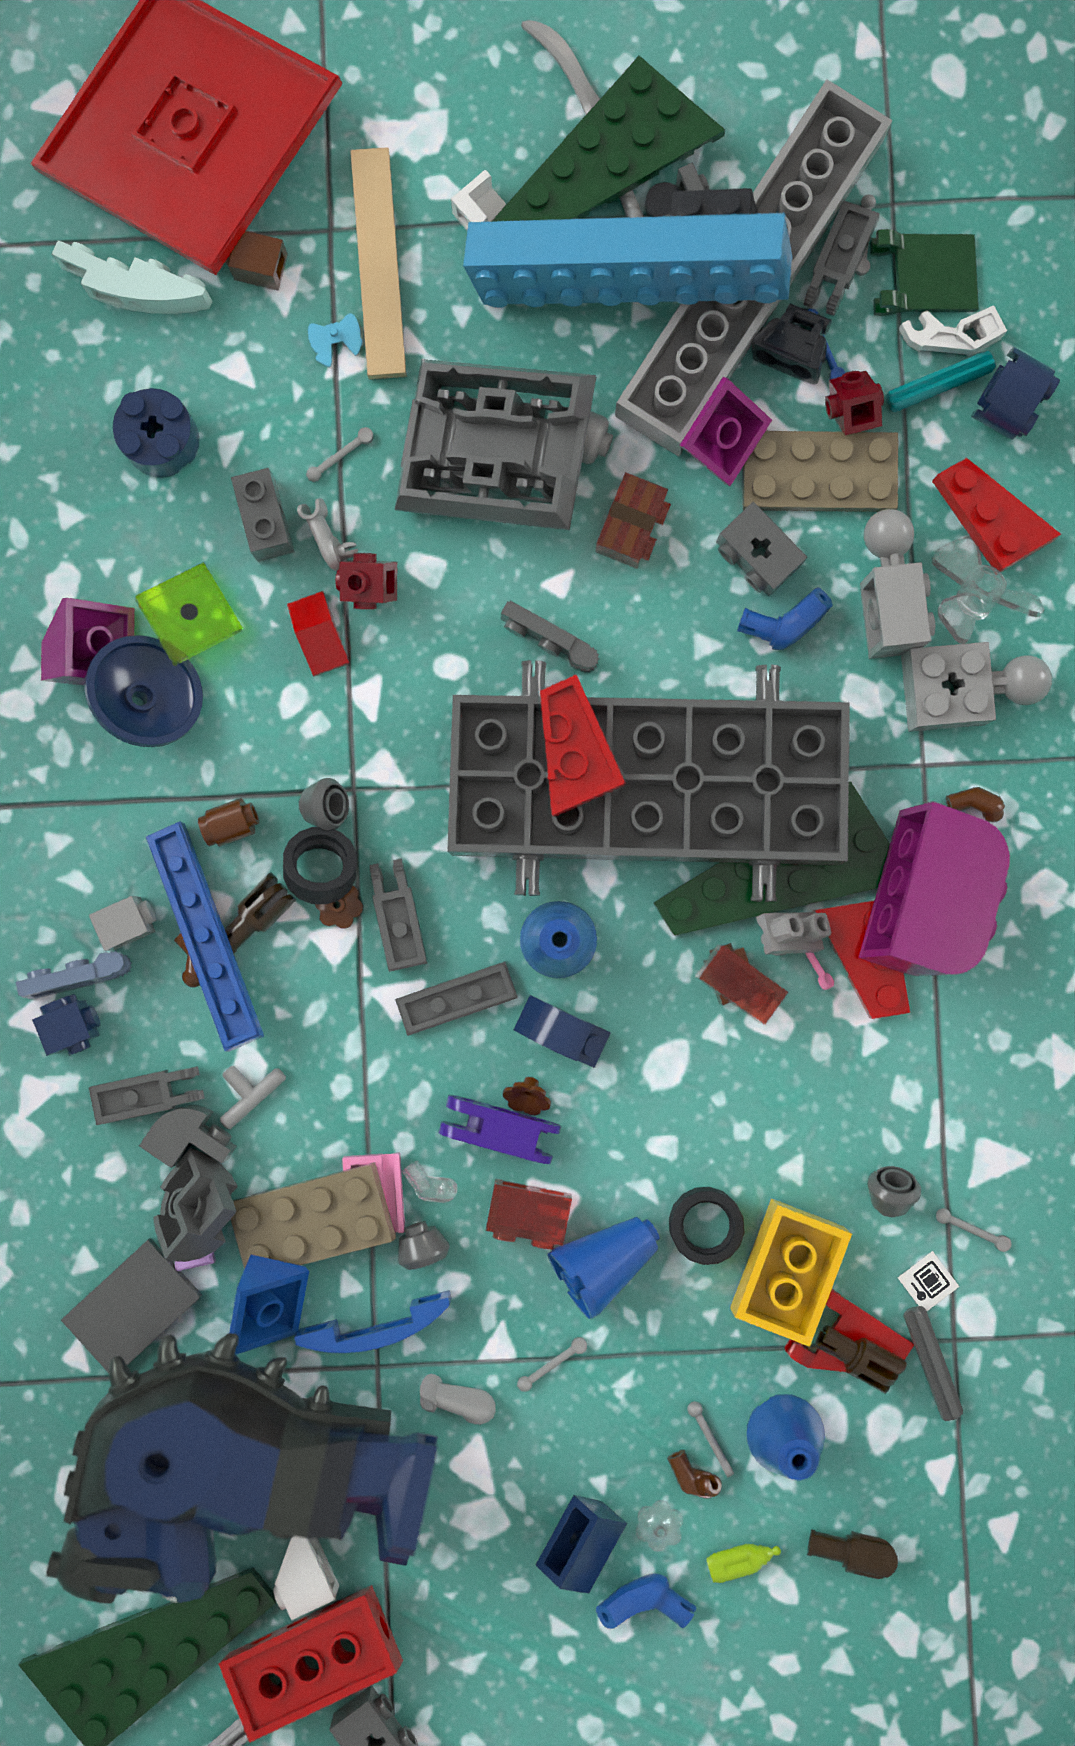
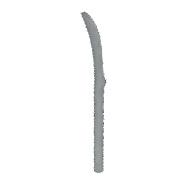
[521,20,643,218]

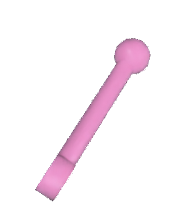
[805,953,834,990]

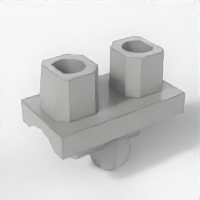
[756,912,831,956]

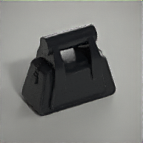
[752,303,832,385]

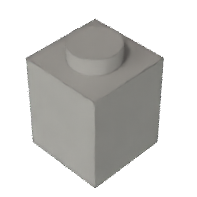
[89,896,156,951]

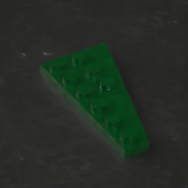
[491,55,725,222]
[653,782,890,936]
[19,1567,277,1746]

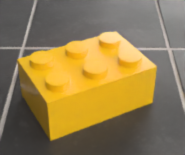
[730,1198,852,1347]

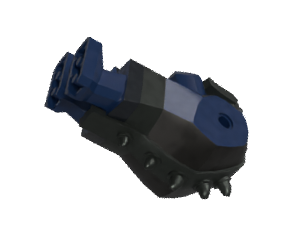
[46,1333,438,1604]

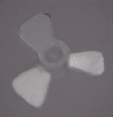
[932,535,1045,644]

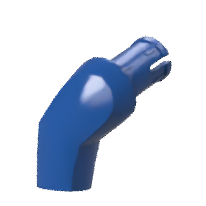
[737,587,833,650]
[596,1573,696,1629]

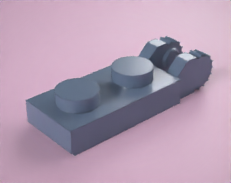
[16,951,132,1000]

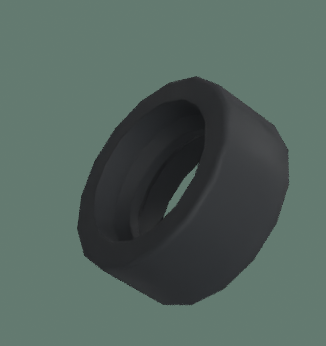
[283,827,357,904]
[669,1187,745,1265]

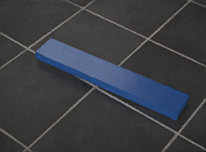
[146,821,264,1052]

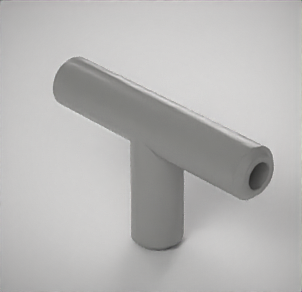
[220,1066,286,1129]

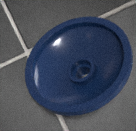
[85,635,203,747]

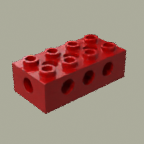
[218,1585,403,1743]

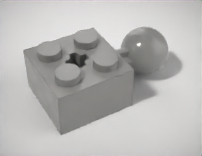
[860,509,935,659]
[901,642,1052,732]

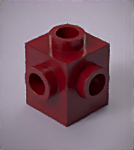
[825,370,884,436]
[335,553,397,609]

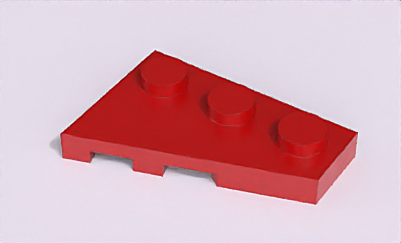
[932,458,1061,574]
[540,674,626,817]
[813,900,910,1019]

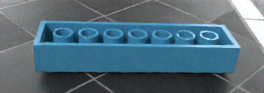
[463,213,792,308]

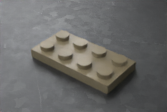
[742,431,898,512]
[231,1162,396,1269]

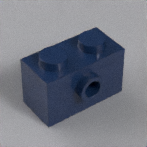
[535,1495,627,1594]

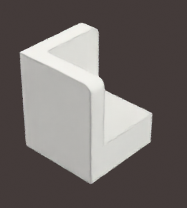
[451,170,506,230]

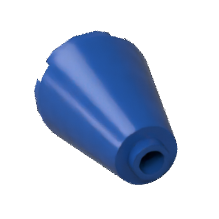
[520,901,597,978]
[547,1217,660,1319]
[747,1394,825,1481]

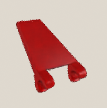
[784,1289,914,1372]

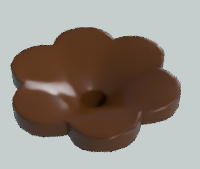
[315,886,363,929]
[502,1077,551,1116]

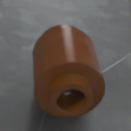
[198,798,259,847]

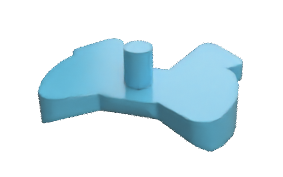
[308,313,363,367]

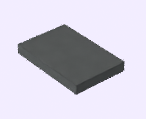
[61,1238,202,1373]

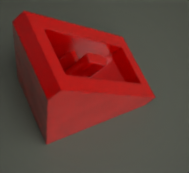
[287,591,350,676]

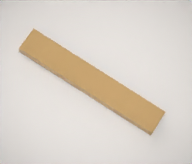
[351,147,407,380]

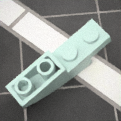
[52,240,212,314]

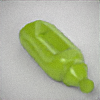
[706,1544,781,1583]

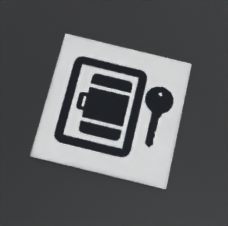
[898,1251,959,1311]

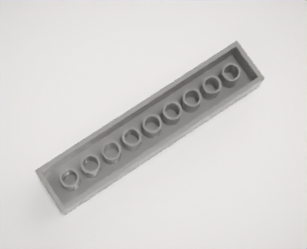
[615,79,892,457]

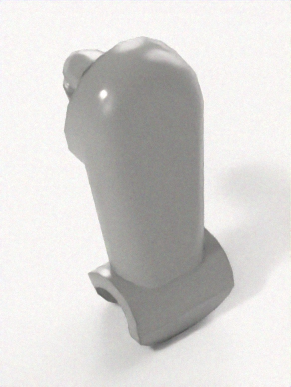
[297,498,358,571]
[420,1374,496,1425]

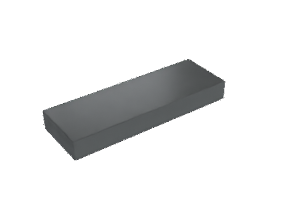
[395,962,518,1036]

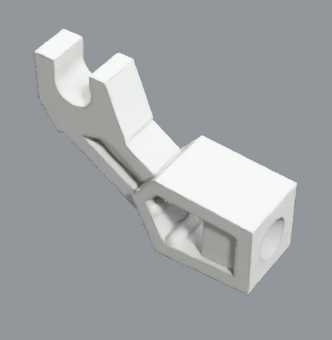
[899,305,1007,358]

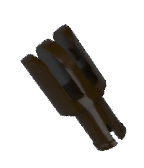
[225,872,296,954]
[815,1325,907,1394]
[807,1529,898,1579]

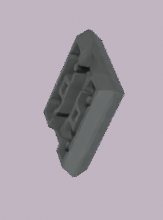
[394,359,597,530]

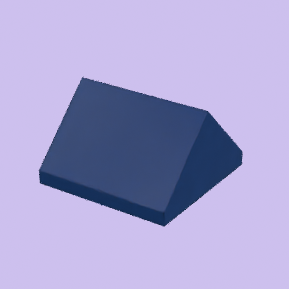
[229,1254,309,1355]

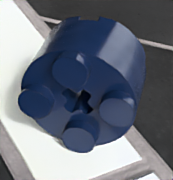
[971,347,1060,440]
[113,388,199,478]

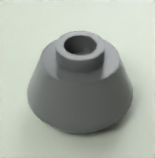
[299,778,349,831]
[867,1166,922,1217]
[398,1221,450,1270]

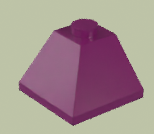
[680,377,772,486]
[41,597,135,685]

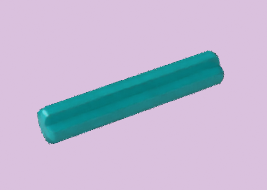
[886,351,996,412]

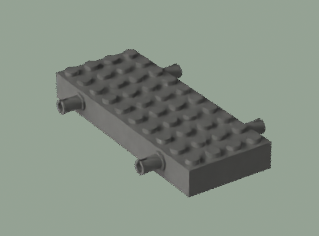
[447,660,850,902]

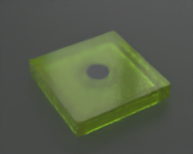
[135,562,243,666]

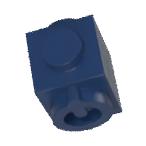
[32,994,100,1056]

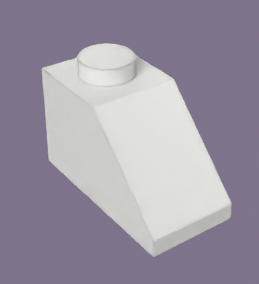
[273,1536,339,1620]

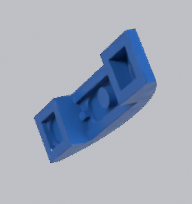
[294,1290,452,1353]

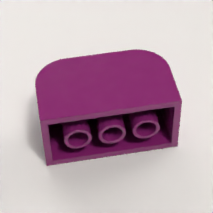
[859,801,1010,976]

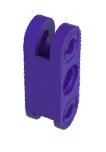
[438,1095,561,1164]

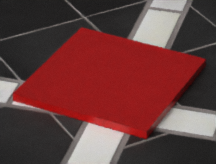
[30,0,343,275]

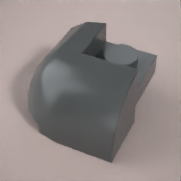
[153,1148,238,1262]

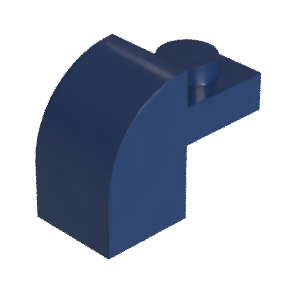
[513,995,611,1068]

